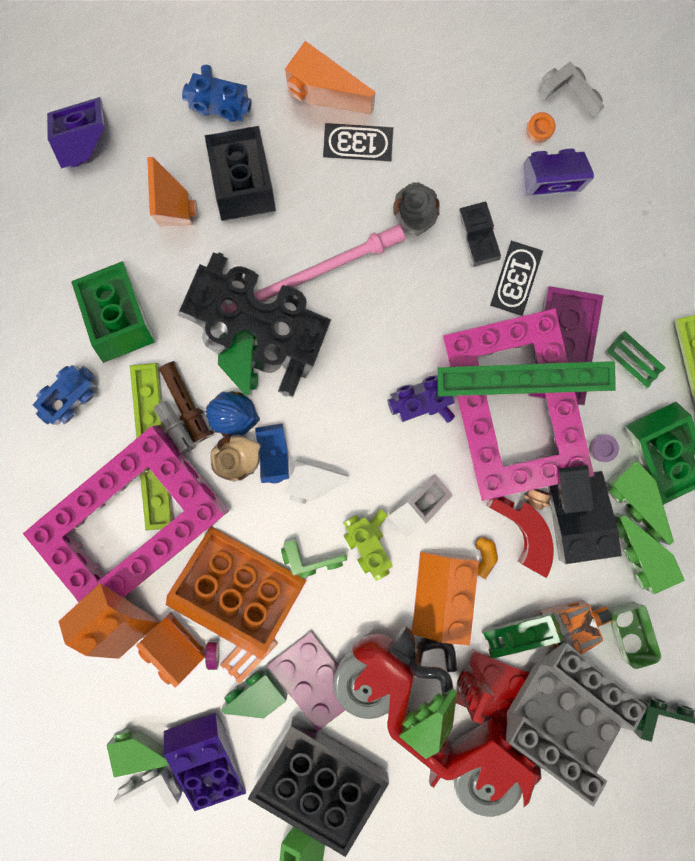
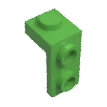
[281,537,347,578]

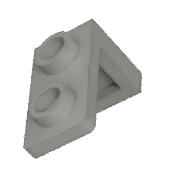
[539,61,604,117]

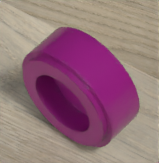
[205,642,220,670]

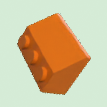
[412,551,479,646]

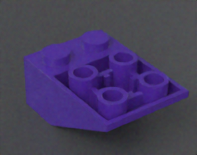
[164,713,246,812]

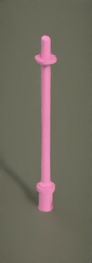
[221,224,405,313]

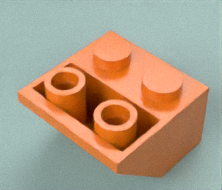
[136,612,205,688]

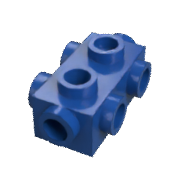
[182,65,252,122]
[32,365,97,425]

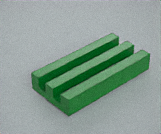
[604,331,666,389]

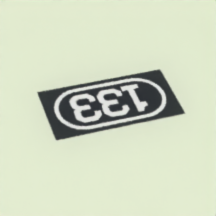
[323,123,394,162]
[490,240,543,316]

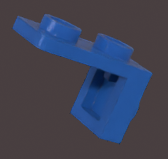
[255,423,290,484]

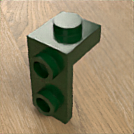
[633,698,695,742]

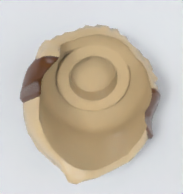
[210,434,261,482]

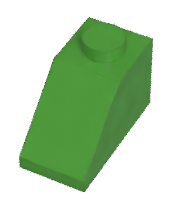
[106,729,169,778]

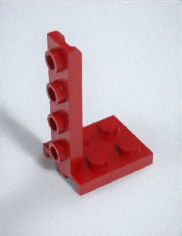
[456,649,530,724]

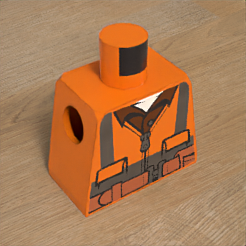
[539,600,612,655]

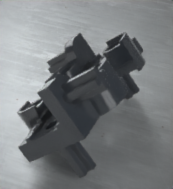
[178,252,331,398]

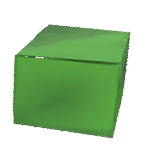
[608,602,661,669]

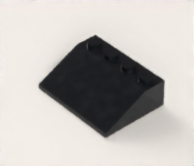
[248,717,389,857]

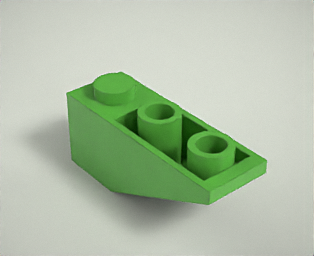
[605,460,674,545]
[614,513,685,594]
[399,689,457,759]

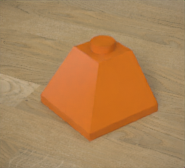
[147,157,197,227]

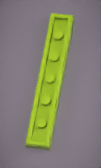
[129,363,174,531]

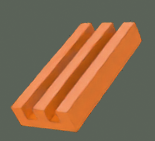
[220,639,278,684]

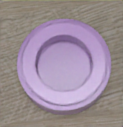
[589,435,619,462]

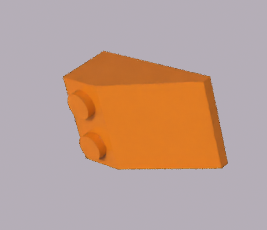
[285,41,375,114]
[58,583,159,659]

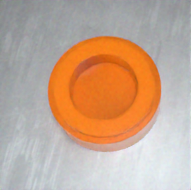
[526,112,556,143]

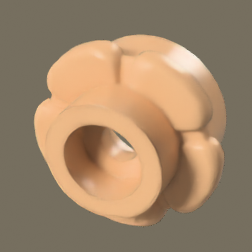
[524,489,551,510]

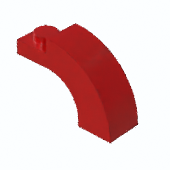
[486,496,554,578]

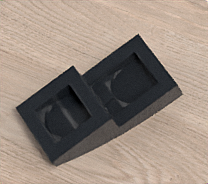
[459,201,501,267]

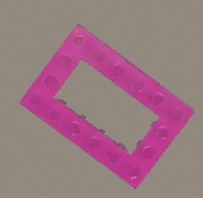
[443,308,594,501]
[22,425,230,602]

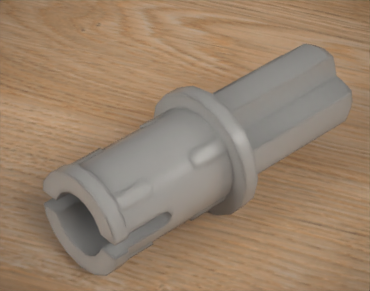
[154,401,196,455]

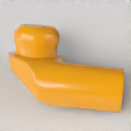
[476,537,498,580]

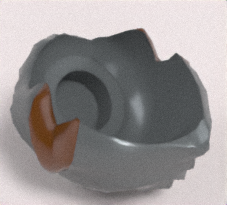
[393,182,440,236]

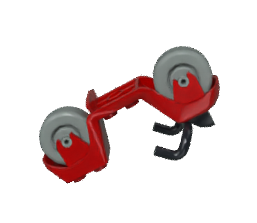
[333,626,542,817]

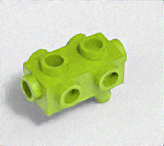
[342,509,393,581]

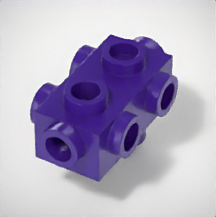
[387,375,455,423]

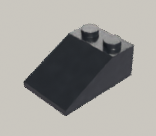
[204,126,276,221]
[548,471,622,564]

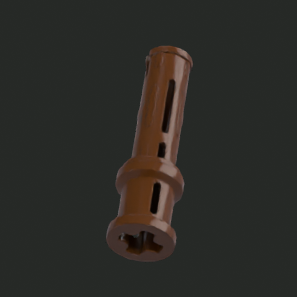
[158,361,214,444]

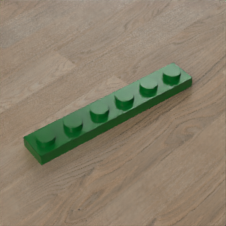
[437,361,616,396]

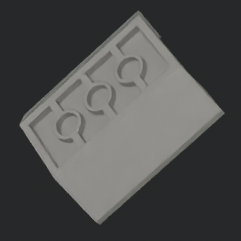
[506,643,647,806]

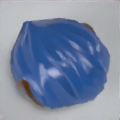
[205,391,260,437]

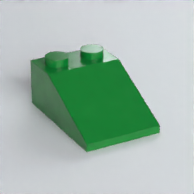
[71,261,155,363]
[626,401,695,505]

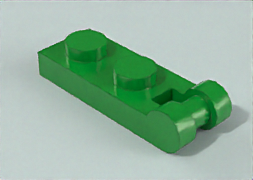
[481,612,563,658]

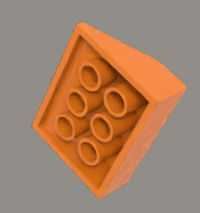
[165,527,307,660]

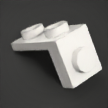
[112,766,182,809]

